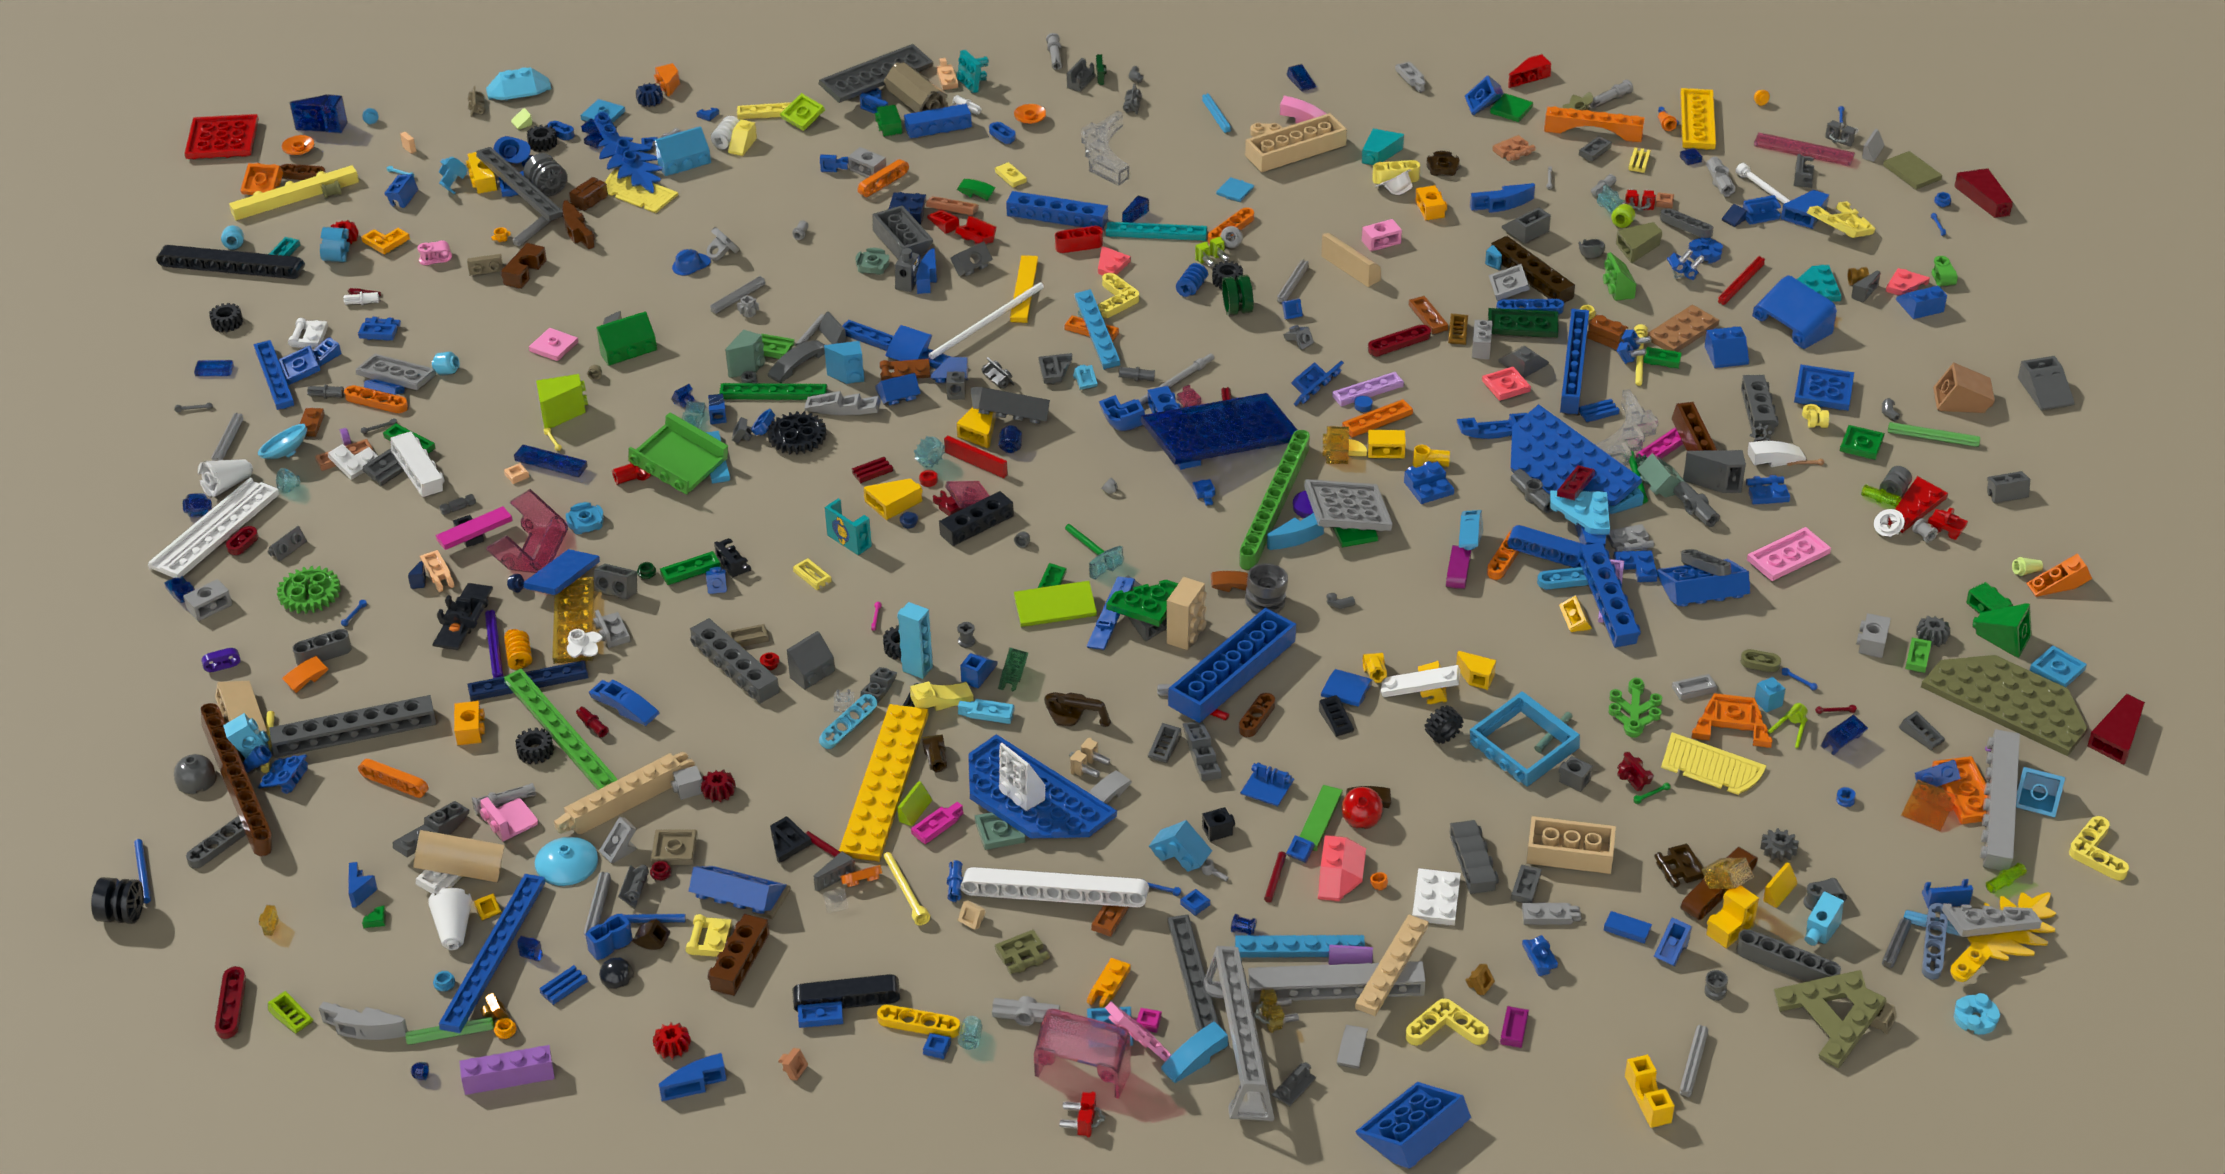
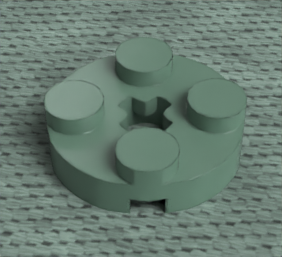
[855,248,890,275]

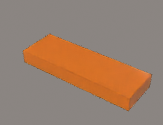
[1064,315,1119,342]

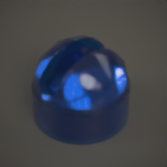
[410,1062,429,1080]

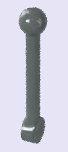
[174,402,213,412]
[361,419,398,434]

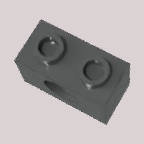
[950,241,993,276]

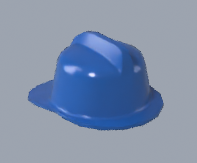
[493,136,531,163]
[672,249,711,276]

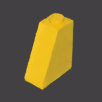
[957,407,996,449]
[864,478,923,520]

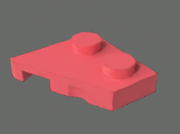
[1098,246,1131,275]

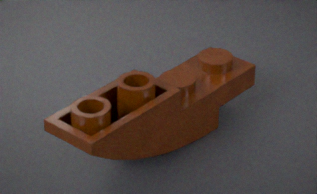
[563,200,595,249]

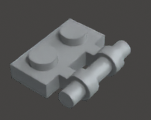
[1606,524,1654,552]

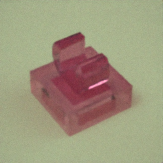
[1177,385,1201,409]

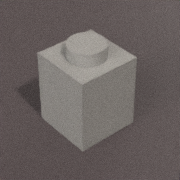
[671,766,703,800]

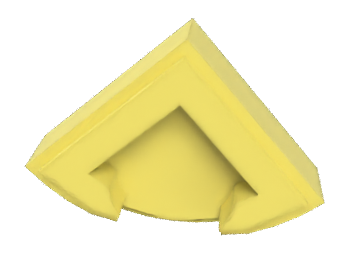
[1348,439,1367,456]

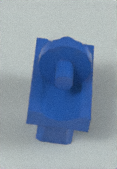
[1522,935,1558,976]

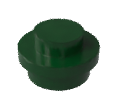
[637,562,656,579]

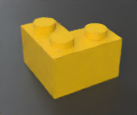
[1706,884,1759,949]

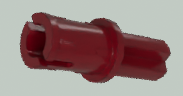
[576,706,609,738]

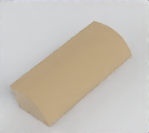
[1321,233,1381,287]
[215,681,267,733]
[414,830,504,883]

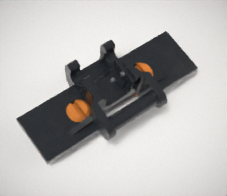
[432,583,493,650]

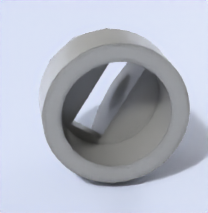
[1101,478,1118,494]

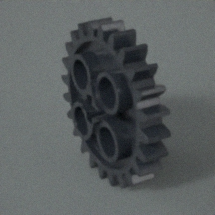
[767,411,827,455]

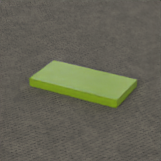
[1014,581,1097,627]

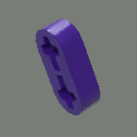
[201,648,240,672]

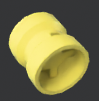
[1808,410,1829,428]

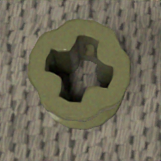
[321,180,342,199]

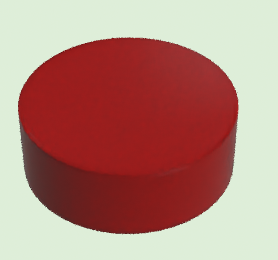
[919,470,938,487]

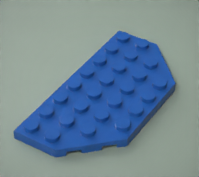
[1511,404,1642,506]
[968,734,1117,838]

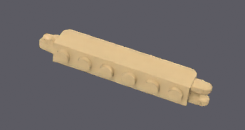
[554,752,695,834]

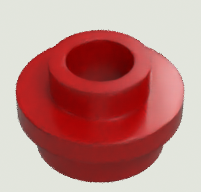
[760,652,780,670]

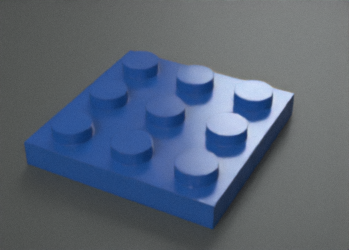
[1794,364,1854,411]

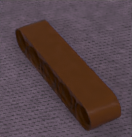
[1680,847,1758,920]

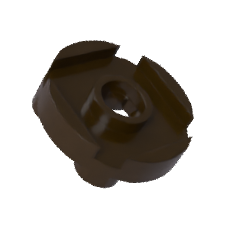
[1426,151,1460,176]

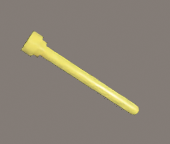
[1634,324,1648,386]
[884,852,931,926]

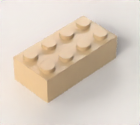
[1526,816,1616,874]

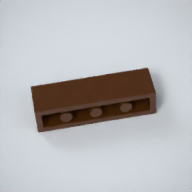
[1671,402,1717,451]

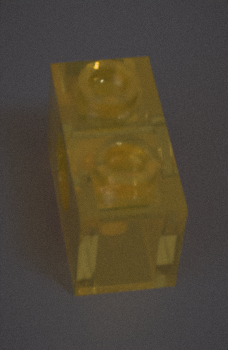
[1323,426,1349,464]
[1701,858,1754,889]

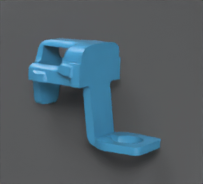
[439,157,468,195]

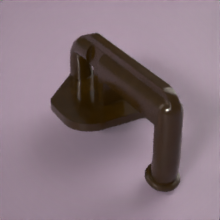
[1044,692,1111,727]

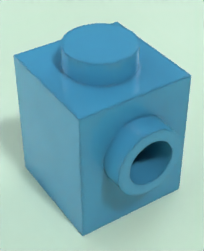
[1755,677,1785,713]

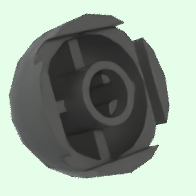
[174,754,217,794]

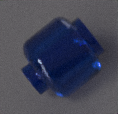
[998,425,1022,453]
[182,493,212,517]

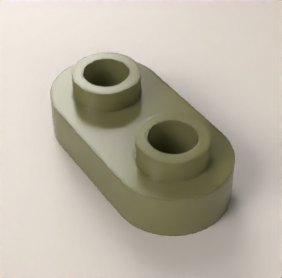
[1740,649,1781,672]

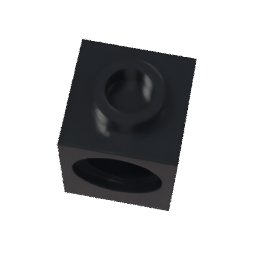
[1202,807,1235,842]

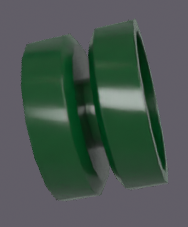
[1222,275,1254,315]

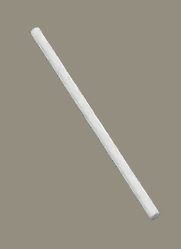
[929,282,1044,360]

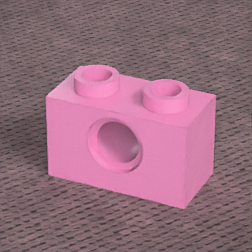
[1362,219,1402,252]

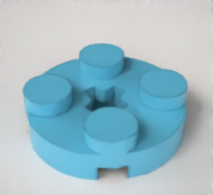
[1953,993,2000,1035]

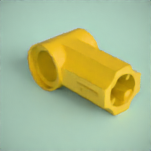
[1412,445,1450,468]
[1362,653,1387,683]

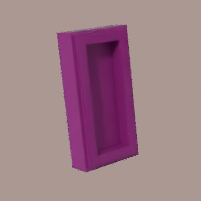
[1500,1006,1529,1048]

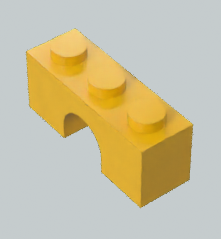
[466,152,497,194]
[1625,1054,1674,1128]

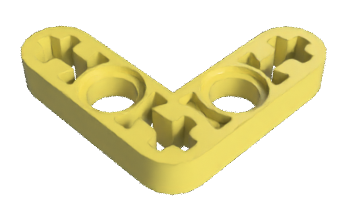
[1098,273,1139,318]
[2069,816,2129,880]
[1406,999,1489,1045]

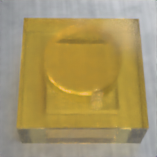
[259,905,279,936]

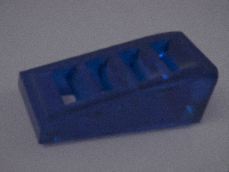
[1286,64,1316,91]
[1122,195,1149,223]

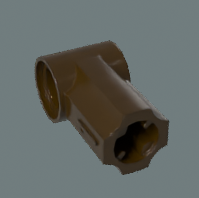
[922,734,947,773]

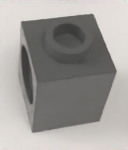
[946,371,966,400]
[1559,756,1593,792]

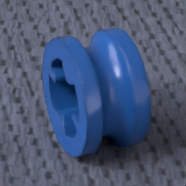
[1836,787,1856,807]

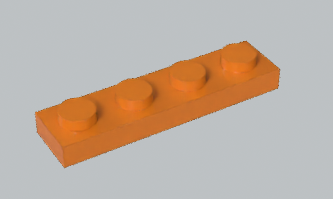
[1342,399,1413,437]

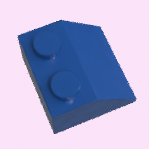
[1896,286,1947,319]
[1704,326,1749,368]
[875,373,921,406]

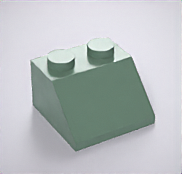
[725,329,765,378]
[1637,453,1686,498]

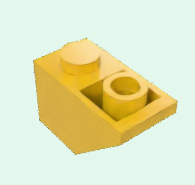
[1456,651,1496,690]

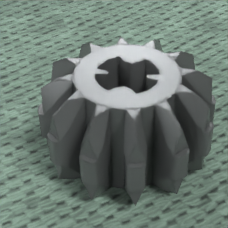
[1916,615,1951,647]

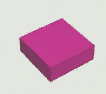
[1137,1008,1162,1033]

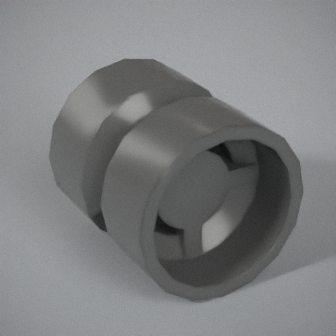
[1879,466,1912,500]

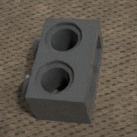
[594,563,637,599]

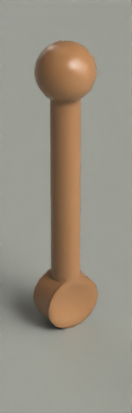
[1787,458,1824,466]

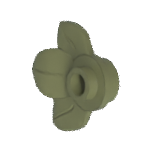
[1562,92,1593,111]

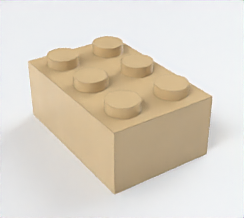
[1167,577,1207,650]

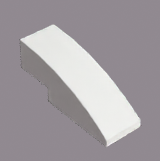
[1748,441,1806,468]

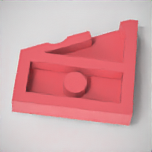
[1886,268,1930,296]

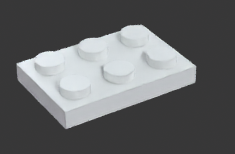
[1412,868,1461,926]

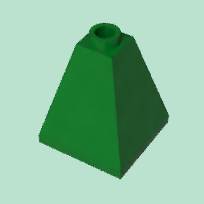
[1972,603,2032,658]

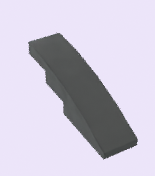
[1183,721,1222,781]

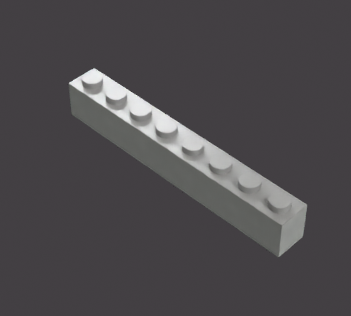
[1980,729,2020,872]
[1248,961,1425,1002]

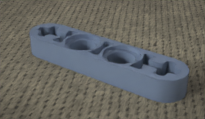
[1922,903,1948,979]

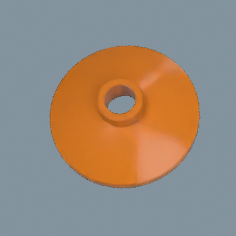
[1014,104,1046,124]
[282,135,315,155]

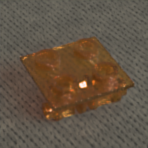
[1901,780,1957,831]

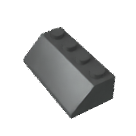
[872,205,933,259]
[971,387,1050,424]

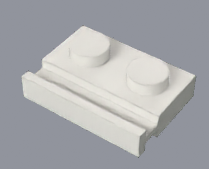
[415,870,463,894]

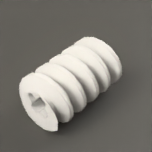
[711,116,739,150]

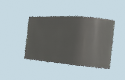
[293,629,352,665]

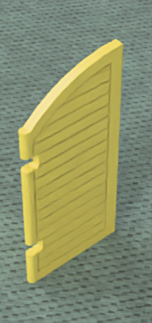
[605,169,678,213]
[1661,732,1766,795]

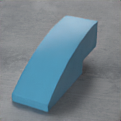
[1267,513,1324,550]
[1161,1021,1228,1083]

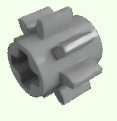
[737,296,759,317]

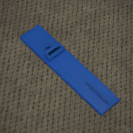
[1087,577,1135,650]

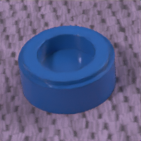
[1354,396,1373,412]

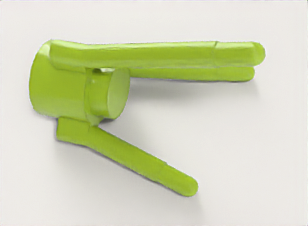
[1768,703,1808,748]

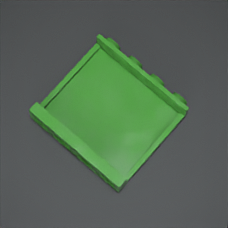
[628,412,728,495]

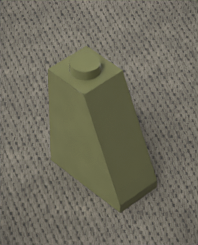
[1616,222,1662,263]

